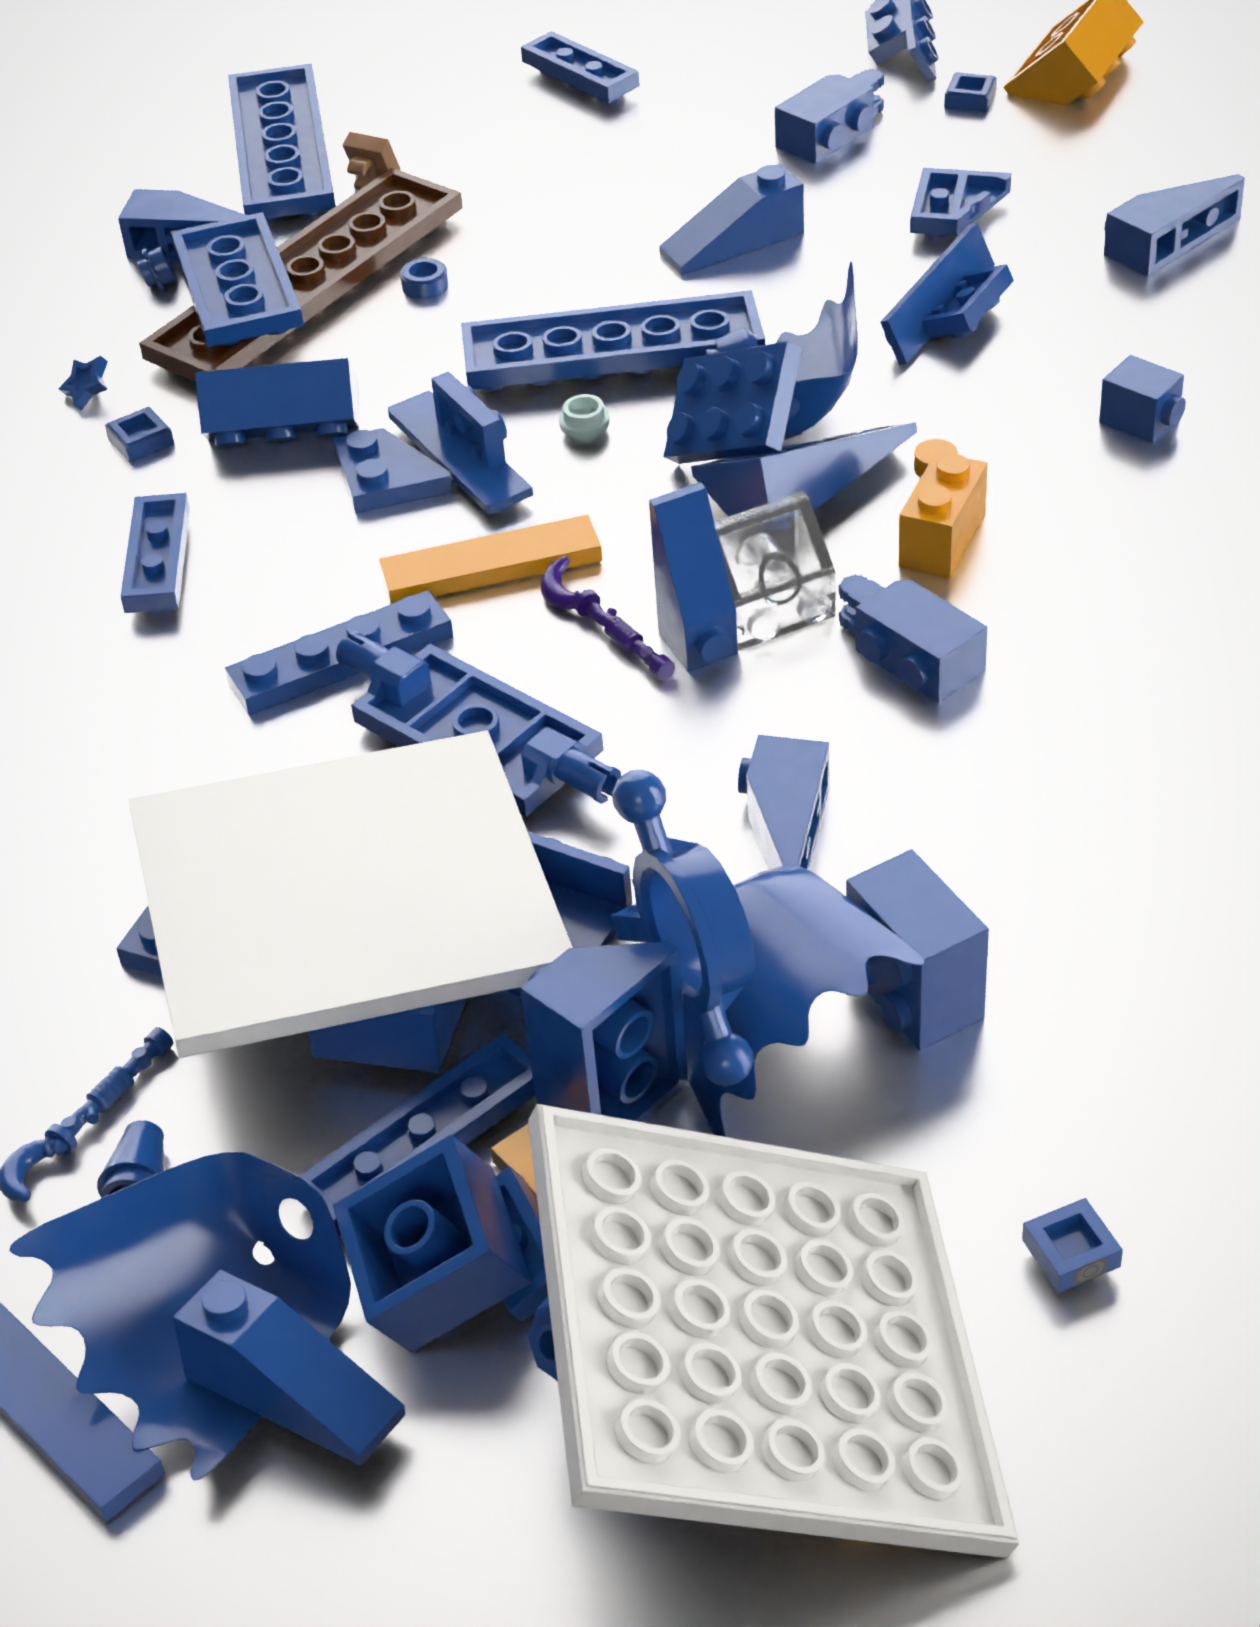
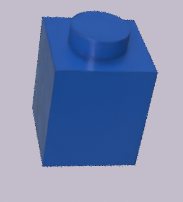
[1099,354,1186,443]

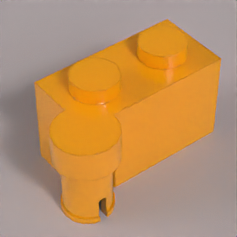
[898,439,988,578]

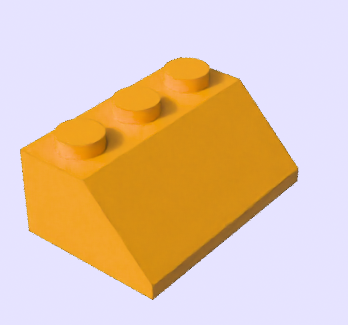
[1003,0,1144,105]

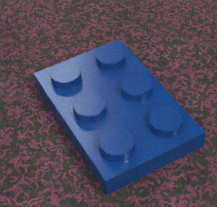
[663,341,802,464]

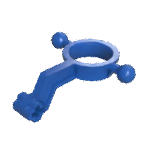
[610,769,756,1087]

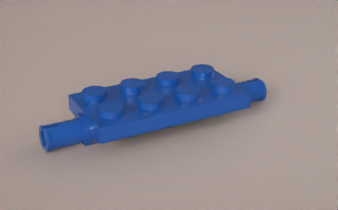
[336,631,622,817]

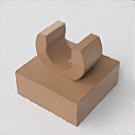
[342,131,401,190]

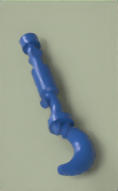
[0,1027,174,1202]

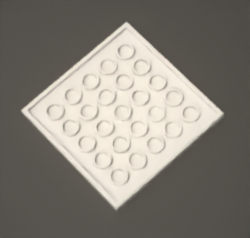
[128,730,573,1058]
[528,1104,1020,1558]

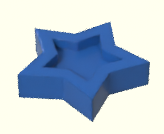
[58,355,108,411]

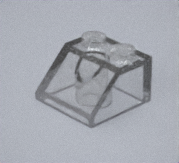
[714,491,836,651]

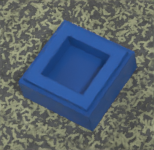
[944,72,997,112]
[104,406,175,463]

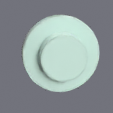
[559,394,610,440]

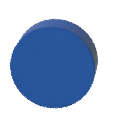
[400,258,449,299]

